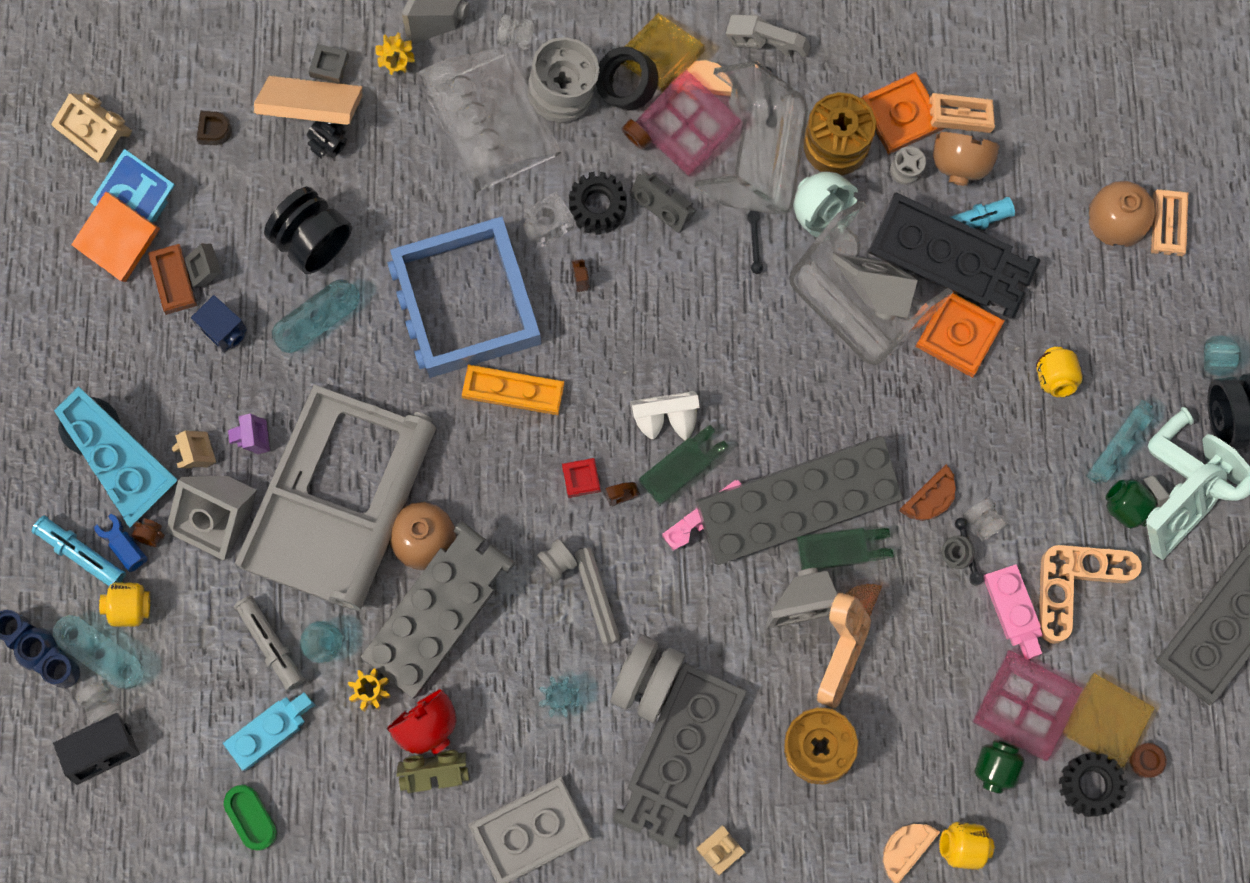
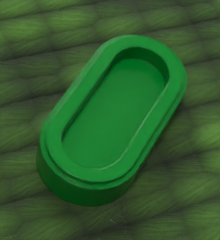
[224,785,277,851]

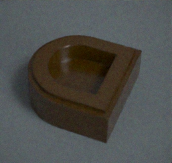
[196,111,232,145]

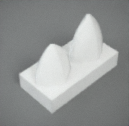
[630,391,700,441]

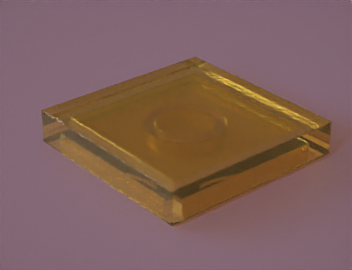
[622,13,705,93]
[1061,673,1155,768]

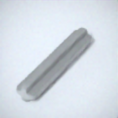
[575,547,620,645]

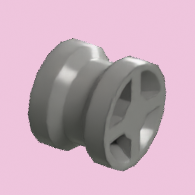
[890,146,926,185]
[536,539,578,582]

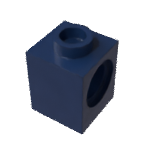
[190,295,247,353]

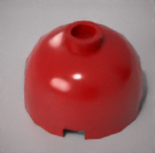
[387,689,457,754]

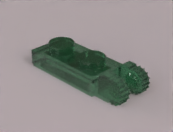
[638,425,729,506]
[796,528,894,571]

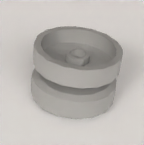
[610,634,686,724]

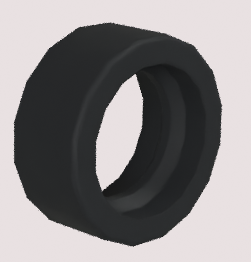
[596,47,659,110]

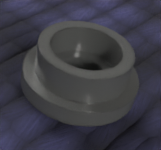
[942,535,975,569]

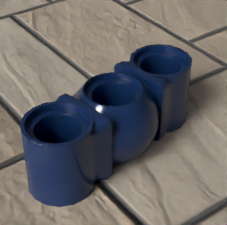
[0,610,80,688]

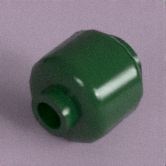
[1105,479,1157,529]
[974,740,1025,794]

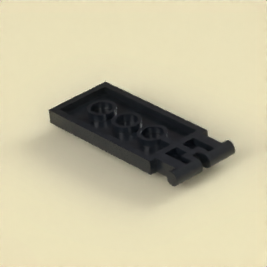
[867,192,1041,320]

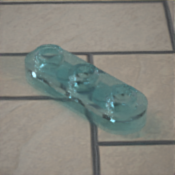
[272,279,360,353]
[1085,399,1154,484]
[53,615,144,690]

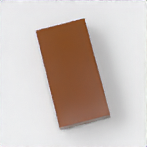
[148,244,197,315]

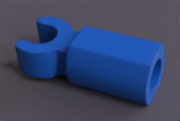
[94,514,148,572]

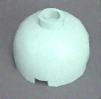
[793,171,858,237]

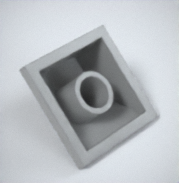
[402,0,470,44]
[832,253,918,320]
[166,476,257,560]
[766,568,837,629]

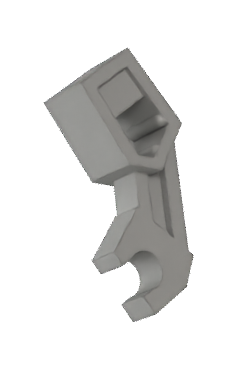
[726,15,810,57]

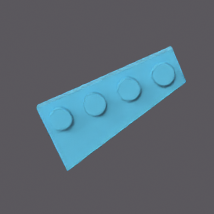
[54,386,178,528]

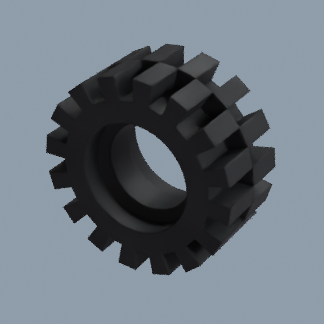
[569,171,627,235]
[1059,752,1127,817]

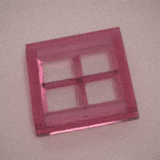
[636,70,741,176]
[972,650,1082,761]

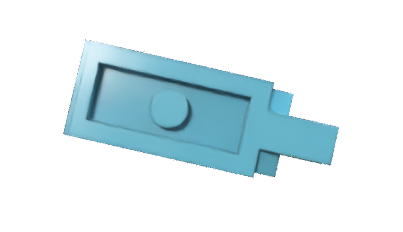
[223,692,315,772]

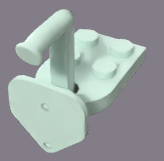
[1146,407,1250,560]

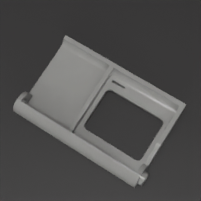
[235,385,436,611]

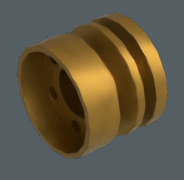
[803,92,876,176]
[784,707,858,785]

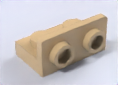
[51,92,132,162]

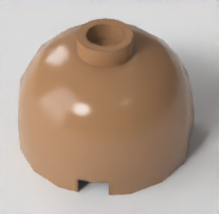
[933,132,1000,186]
[1088,181,1155,247]
[389,502,456,570]

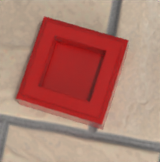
[562,458,601,498]

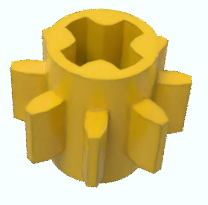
[375,33,415,75]
[348,668,391,712]

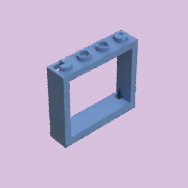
[387,217,541,378]

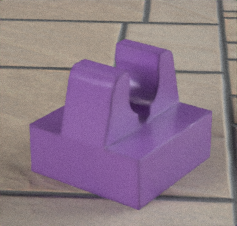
[228,413,270,454]

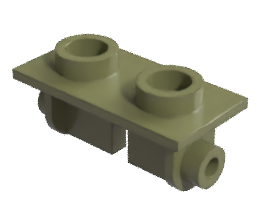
[396,750,469,793]

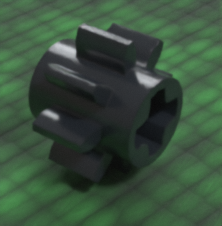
[307,121,347,159]

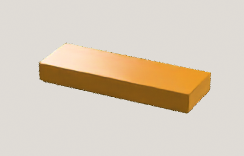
[461,364,565,416]

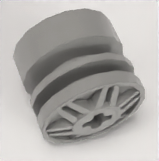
[527,37,599,123]

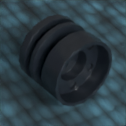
[264,186,352,274]

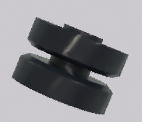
[1207,373,1250,450]

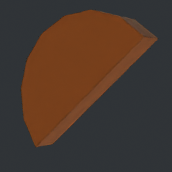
[899,464,956,521]

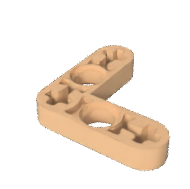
[1039,545,1142,644]
[817,592,871,708]

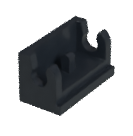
[53,713,140,785]

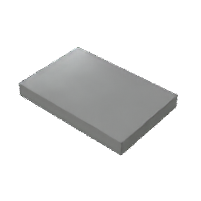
[468,777,592,883]

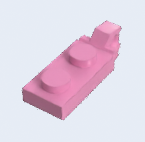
[662,480,741,551]
[983,564,1042,660]

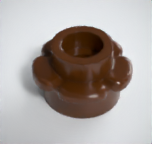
[132,519,165,547]

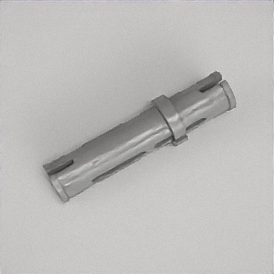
[234,595,305,692]

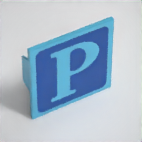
[90,149,175,222]

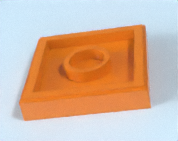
[860,72,944,155]
[71,192,161,282]
[915,290,1004,378]

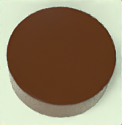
[622,119,652,150]
[1129,743,1167,778]

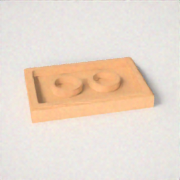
[254,76,362,125]

